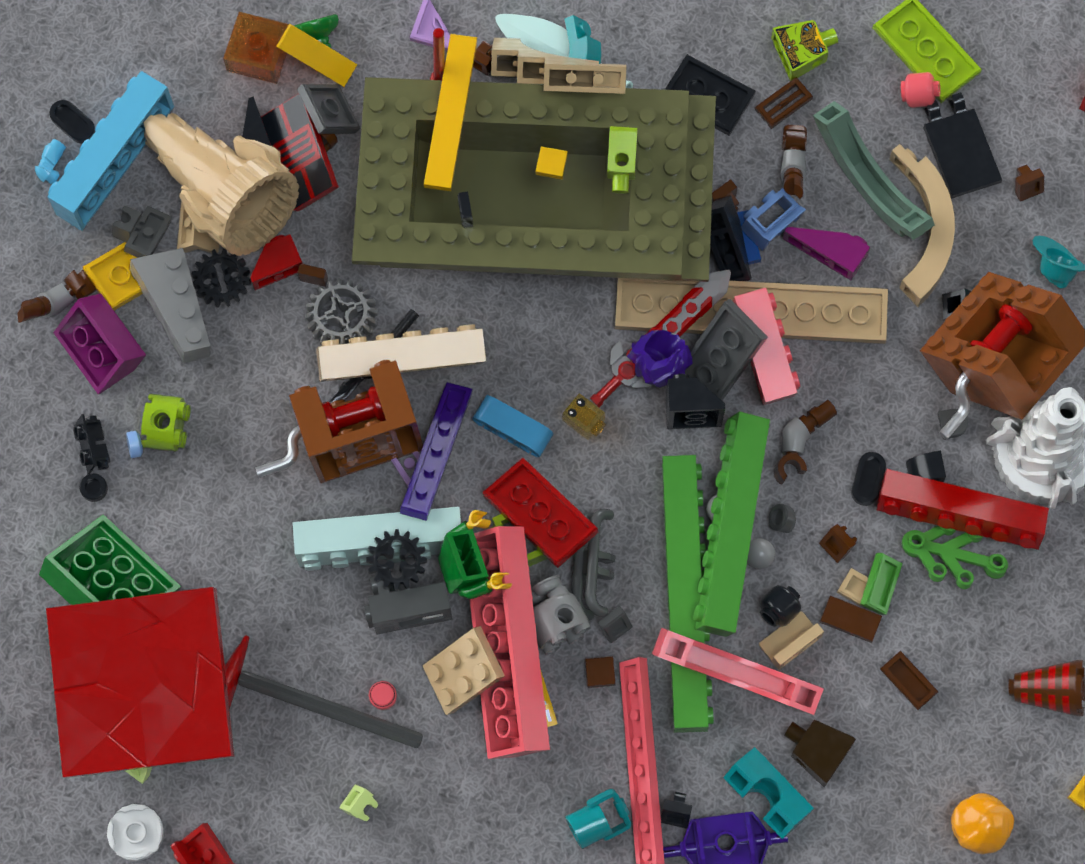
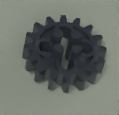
[192,248,251,308]
[366,529,427,591]

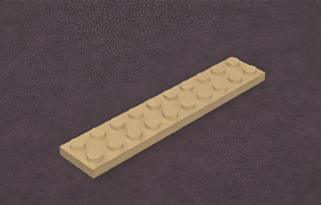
[615,278,888,344]

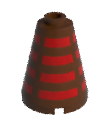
[1009,660,1085,716]

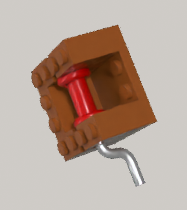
[920,272,1085,440]
[255,360,423,483]

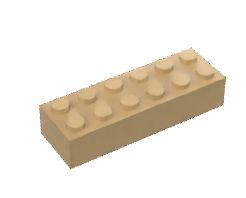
[316,324,486,382]

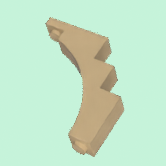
[491,38,626,94]

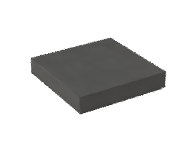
[297,84,361,134]

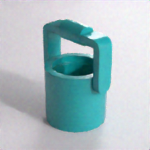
[565,789,632,849]

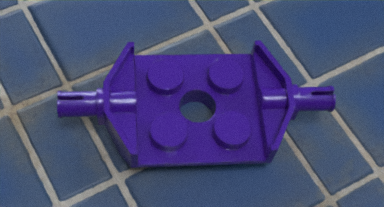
[663,811,788,864]

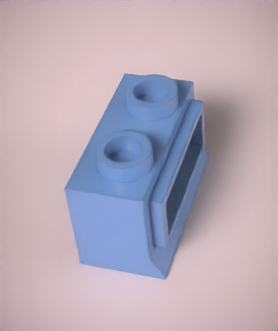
[741,188,806,251]

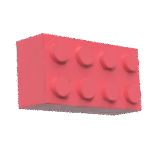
[733,287,800,405]

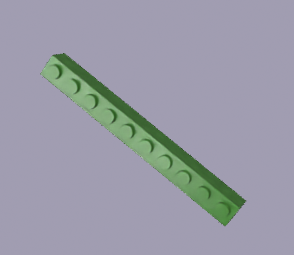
[662,455,714,733]

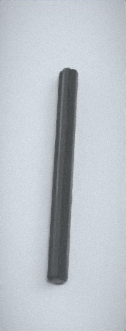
[238,671,423,748]

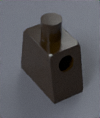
[784,720,856,787]

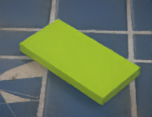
[872,0,982,103]

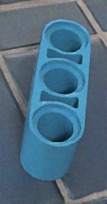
[472,395,554,458]

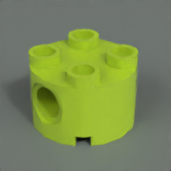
[141,394,191,452]

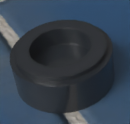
[79,473,108,502]

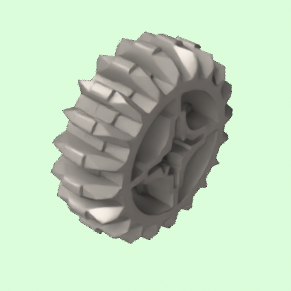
[305,278,378,345]

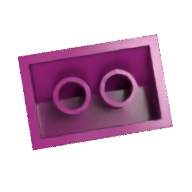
[53,293,146,394]

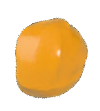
[951,793,1014,854]

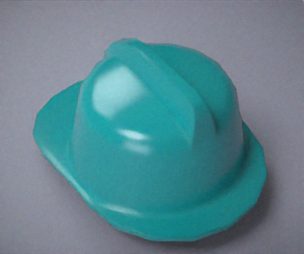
[1032,235,1085,288]

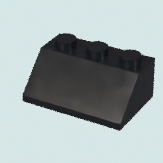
[666,374,725,429]

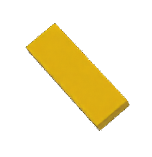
[276,24,358,87]

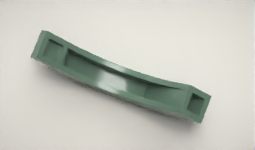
[813,101,935,240]

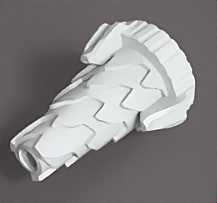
[986,387,1085,509]

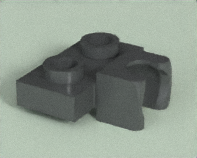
[112,206,172,258]

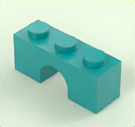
[723,747,814,839]

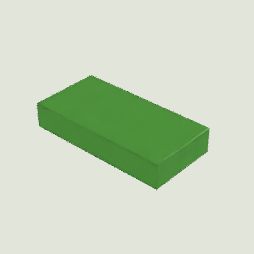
[860,553,903,615]

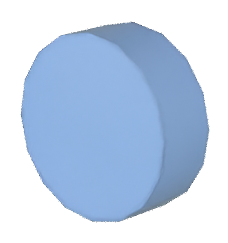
[126,431,143,459]

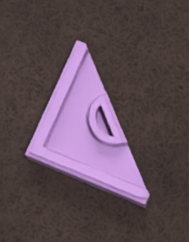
[410,0,450,51]

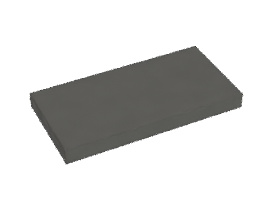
[685,299,768,401]

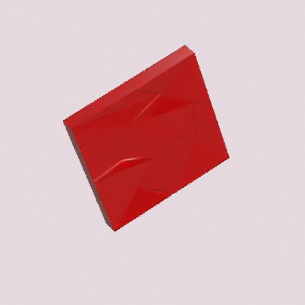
[46,587,235,778]

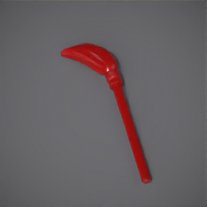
[430,28,445,80]

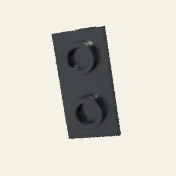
[73,414,110,474]

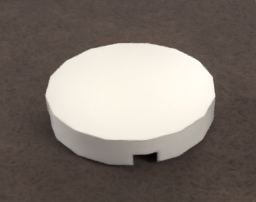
[107,804,164,861]

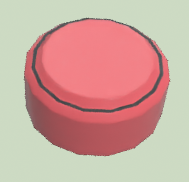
[369,681,397,710]

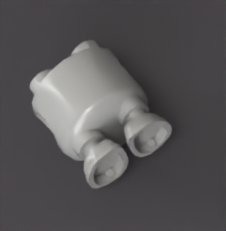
[532,575,591,655]

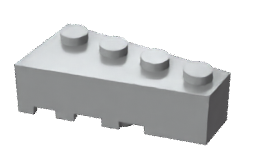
[130,248,210,363]

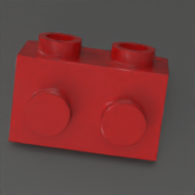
[170,823,234,864]

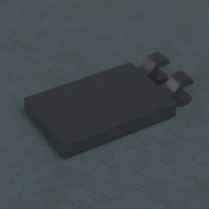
[923,92,1002,199]

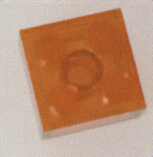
[223,12,289,84]

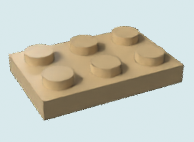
[423,626,505,715]

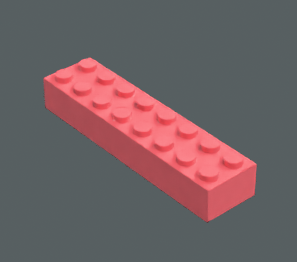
[470,526,550,759]

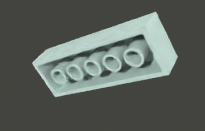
[293,507,462,571]

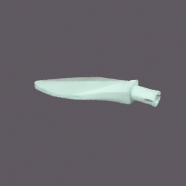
[495,14,633,88]

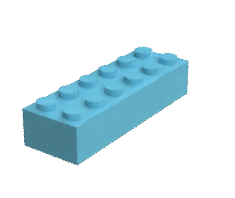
[47,71,174,231]

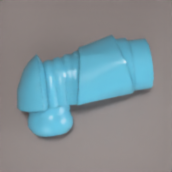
[35,139,66,184]

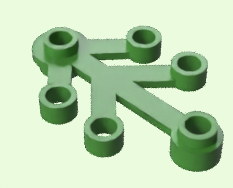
[902,526,1008,589]

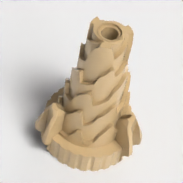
[143,113,299,256]

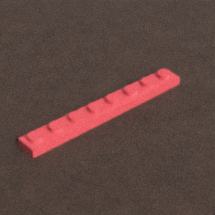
[619,657,665,864]

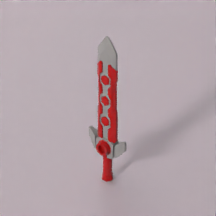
[590,270,731,408]

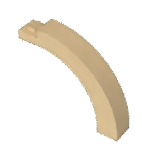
[890,144,955,307]

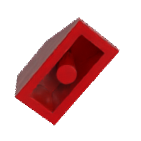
[250,234,303,290]

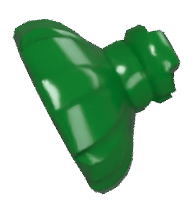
[293,14,339,48]

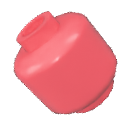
[901,72,941,108]

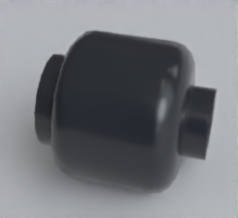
[760,585,801,627]

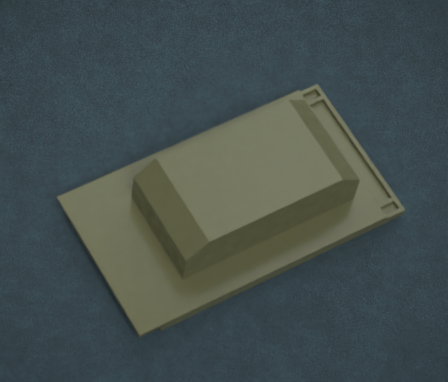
[352,77,716,282]

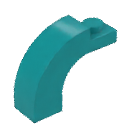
[540,15,601,85]

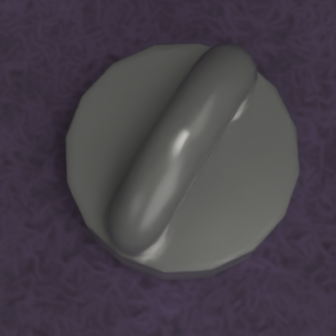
[768,504,796,533]

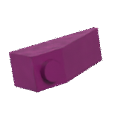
[783,227,870,281]

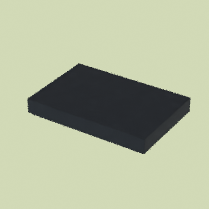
[665,54,756,136]

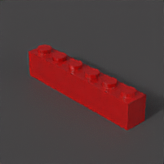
[876,469,1049,550]

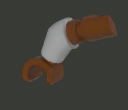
[781,125,807,199]
[17,270,96,323]
[774,400,837,485]

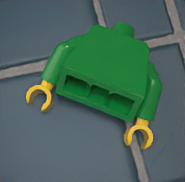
[438,510,512,599]

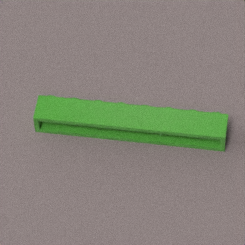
[693,411,770,637]

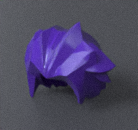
[627,330,693,388]

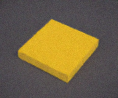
[83,242,143,311]

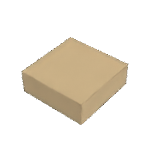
[837,568,868,606]

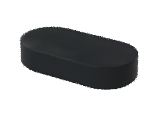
[49,100,96,144]
[851,452,886,506]

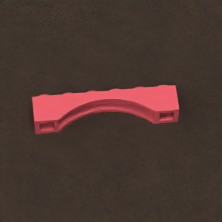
[652,628,824,715]

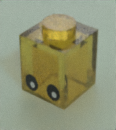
[562,393,606,440]

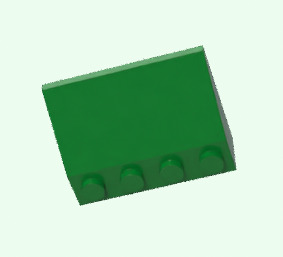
[39,514,181,605]

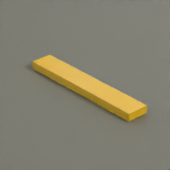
[424,34,477,191]

